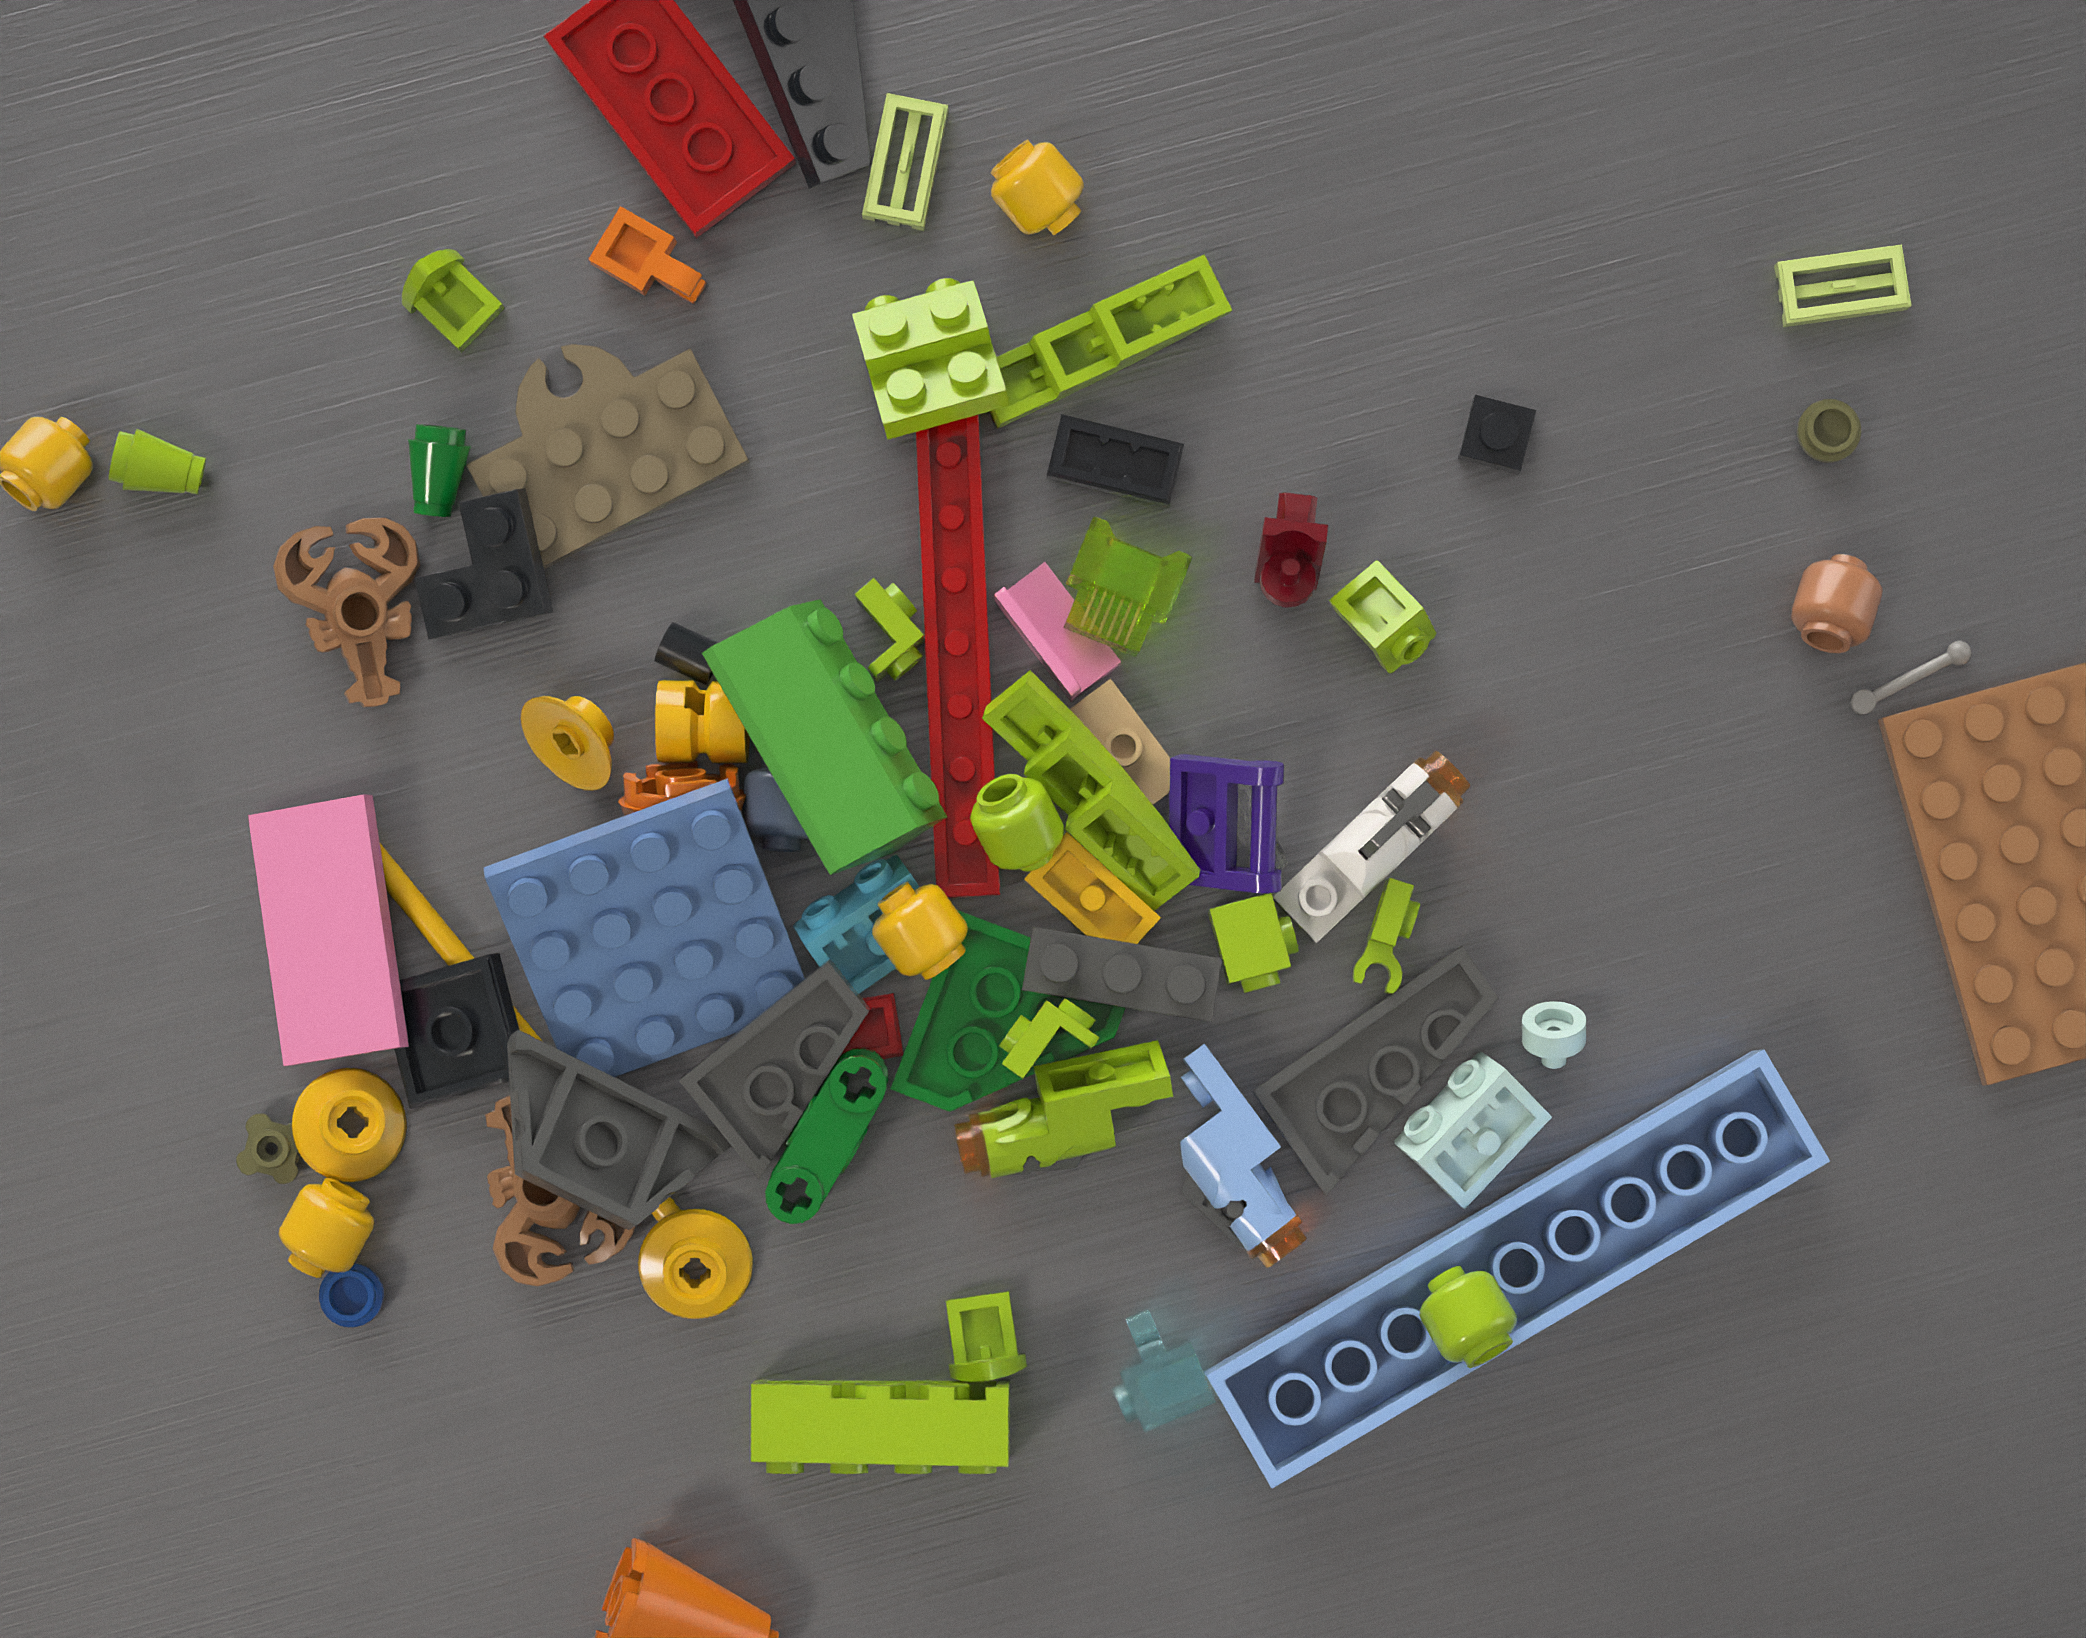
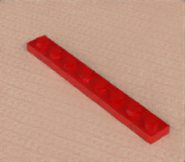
[916,414,1000,898]

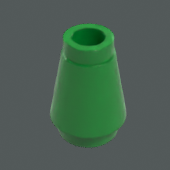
[408,424,471,517]

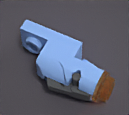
[1179,1044,1307,1269]

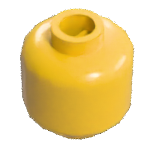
[991,139,1084,235]
[0,417,93,511]
[872,881,968,980]
[278,1178,375,1278]

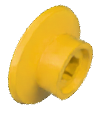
[521,696,614,791]
[292,1068,407,1182]
[638,1209,753,1319]

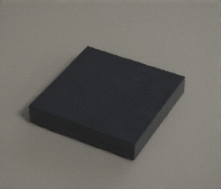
[394,953,519,1109]

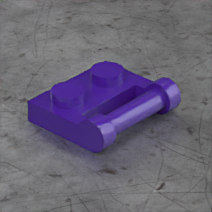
[1169,754,1284,893]

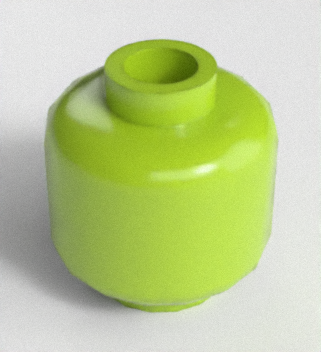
[970,774,1065,871]
[1419,1266,1517,1368]

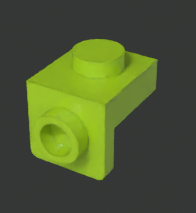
[855,578,925,682]
[999,998,1099,1079]

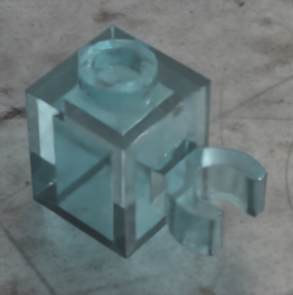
[1112,1309,1216,1432]

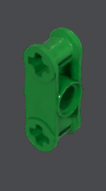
[765,1047,889,1224]

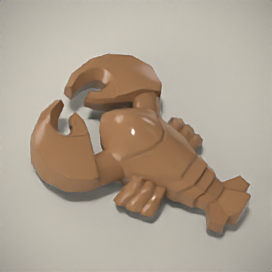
[273,518,420,708]
[485,1096,635,1286]

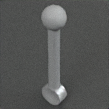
[1850,641,1972,715]

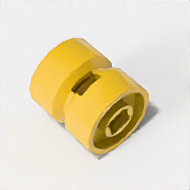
[655,680,750,763]

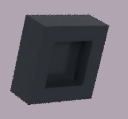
[1458,395,1536,474]

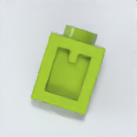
[1329,560,1436,674]

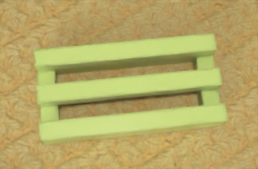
[862,93,949,231]
[1774,244,1911,327]

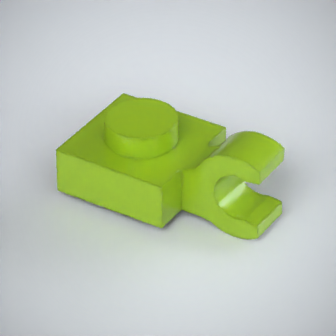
[1352,878,1420,995]

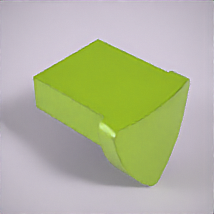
[401,249,505,353]
[946,1291,1027,1382]

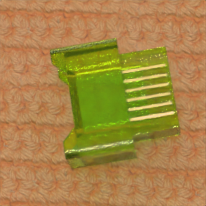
[1063,517,1193,657]

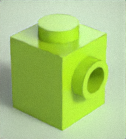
[1208,893,1299,993]

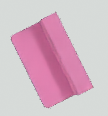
[994,562,1121,702]

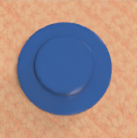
[319,1263,384,1327]

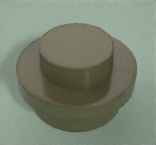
[1797,399,1861,463]

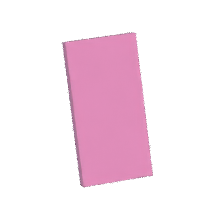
[248,794,409,1066]

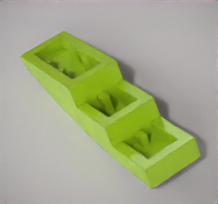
[989,254,1232,429]
[982,670,1200,911]

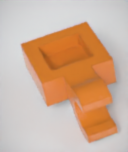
[588,206,707,304]

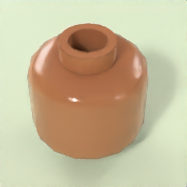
[1791,554,1882,653]

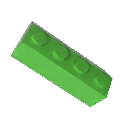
[702,599,947,875]

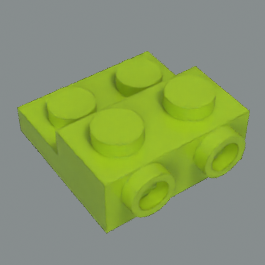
[852,278,1010,440]

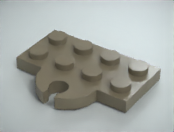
[466,344,750,570]

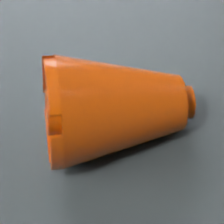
[595,1538,779,1638]

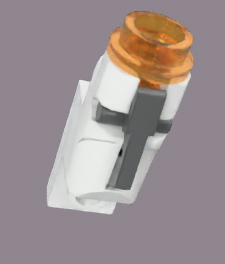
[1273,750,1471,944]

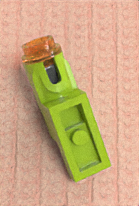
[954,1040,1173,1178]

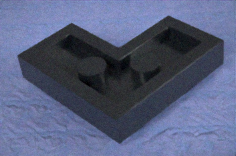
[415,488,553,640]

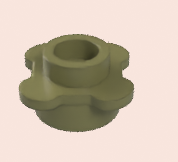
[236,1113,300,1184]

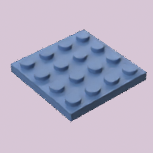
[483,778,805,1077]

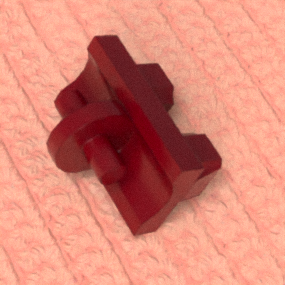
[1254,492,1328,608]

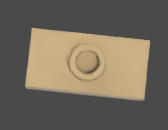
[1070,679,1170,805]

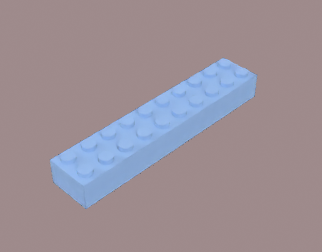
[1204,1049,1830,1489]

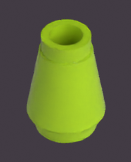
[108,429,206,495]

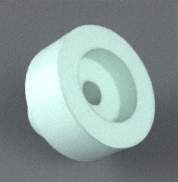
[1522,1001,1586,1069]

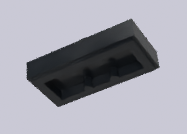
[1047,414,1184,508]

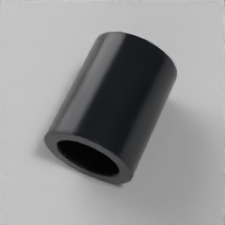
[654,622,718,685]

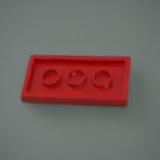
[544,0,796,239]

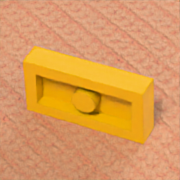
[1024,832,1161,944]

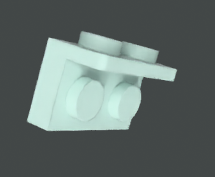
[1394,1052,1552,1209]

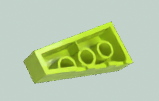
[751,1380,1010,1474]

